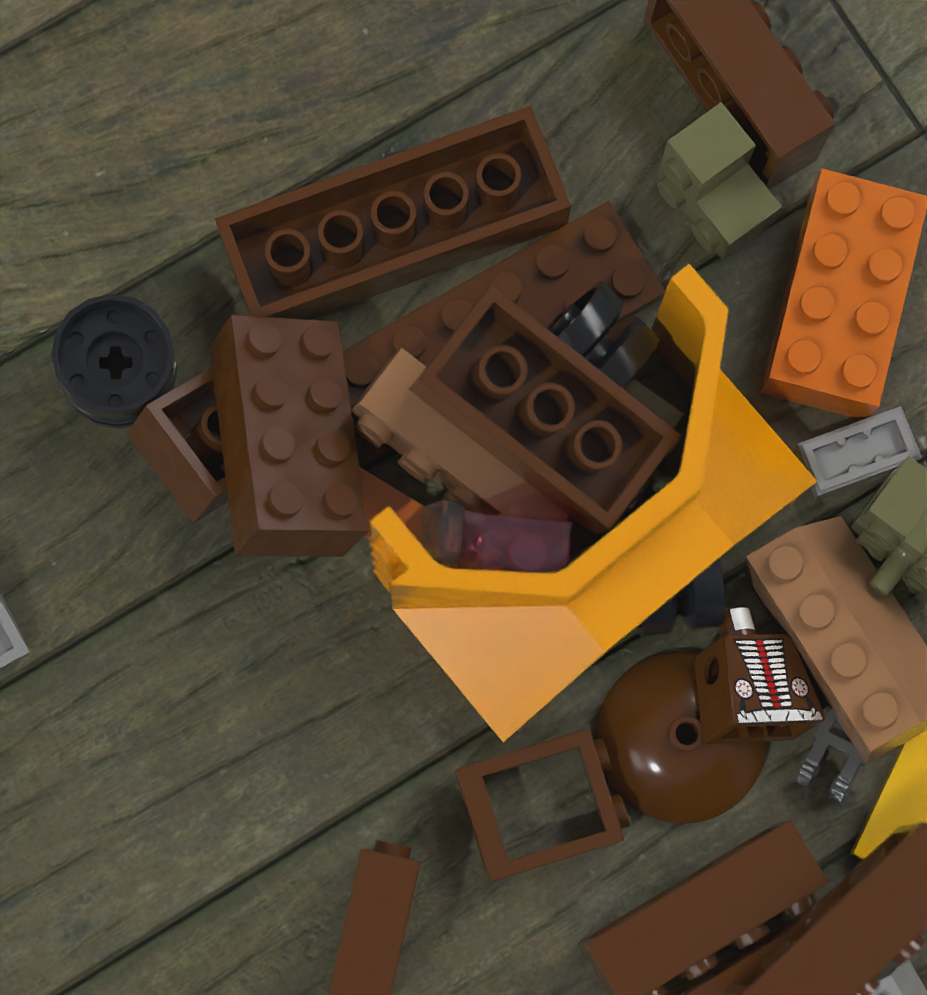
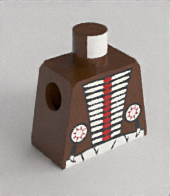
[694,607,825,744]

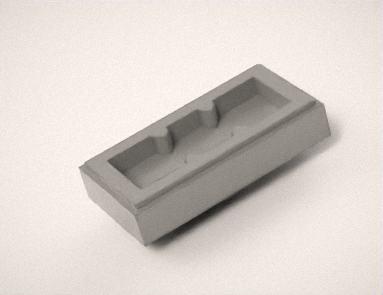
[795,406,922,499]

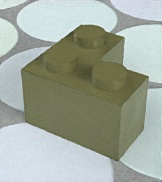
[656,102,782,260]

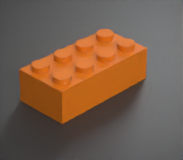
[759,168,927,420]

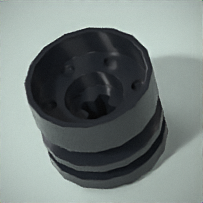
[51,294,177,429]

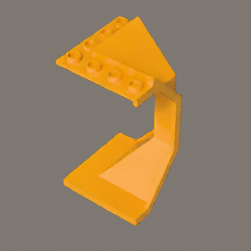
[369,264,817,742]

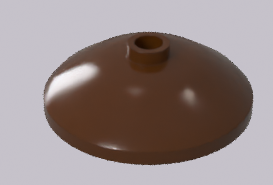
[596,652,767,824]

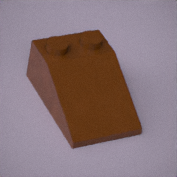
[127,367,228,523]

